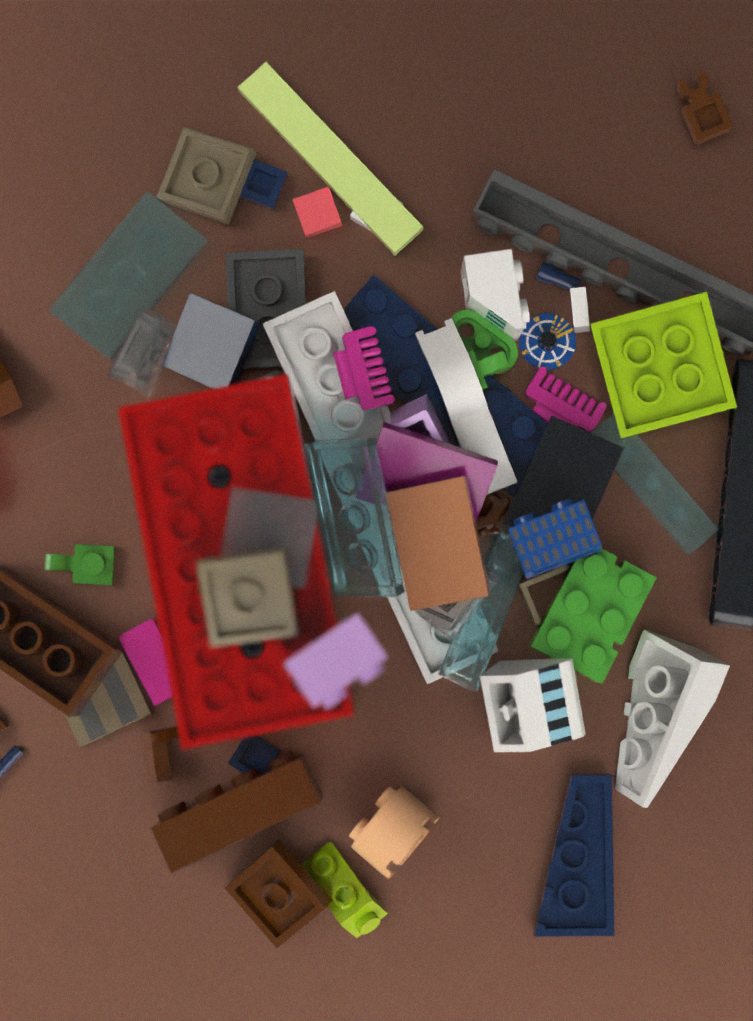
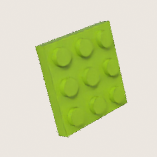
[590,292,737,438]

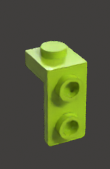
[301,842,388,938]

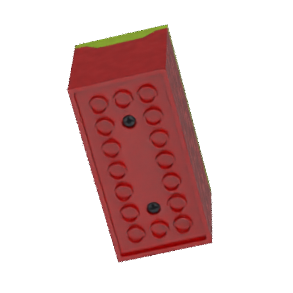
[118,374,357,749]

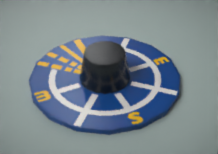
[519,313,576,370]

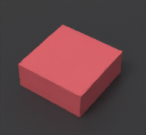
[292,187,342,238]

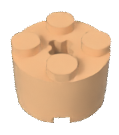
[349,786,439,879]

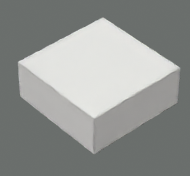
[570,287,590,333]

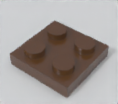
[225,840,333,948]

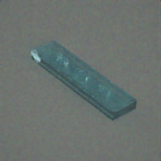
[591,414,719,556]
[438,531,523,692]

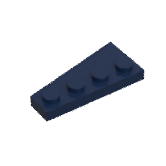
[533,774,614,937]

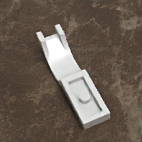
[415,318,517,495]

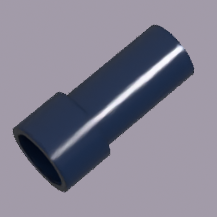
[535,261,581,292]

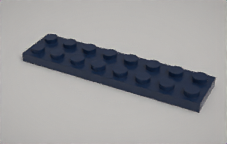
[343,275,548,499]

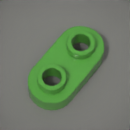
[451,310,518,374]

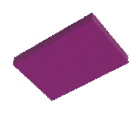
[358,422,498,522]

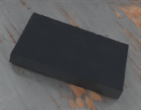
[502,416,624,528]

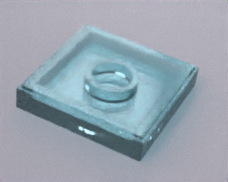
[221,488,319,588]

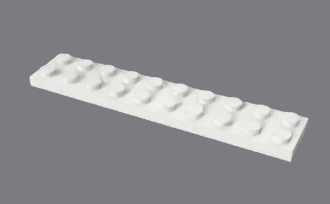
[263,291,499,684]

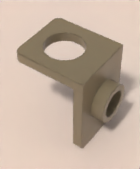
[516,564,570,626]

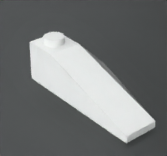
[615,629,730,808]

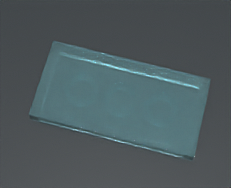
[49,191,208,361]
[305,437,405,597]

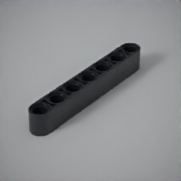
[709,358,753,631]

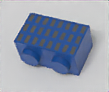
[508,498,602,579]

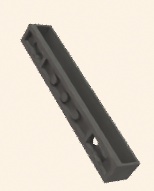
[471,169,753,356]

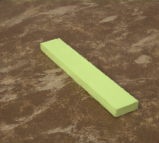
[238,62,423,256]

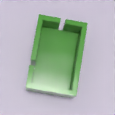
[527,549,657,684]

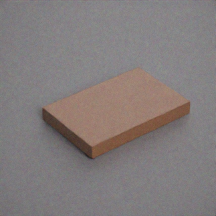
[386,476,491,611]

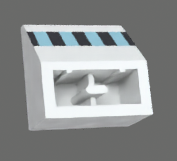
[460,249,529,341]
[480,658,586,752]

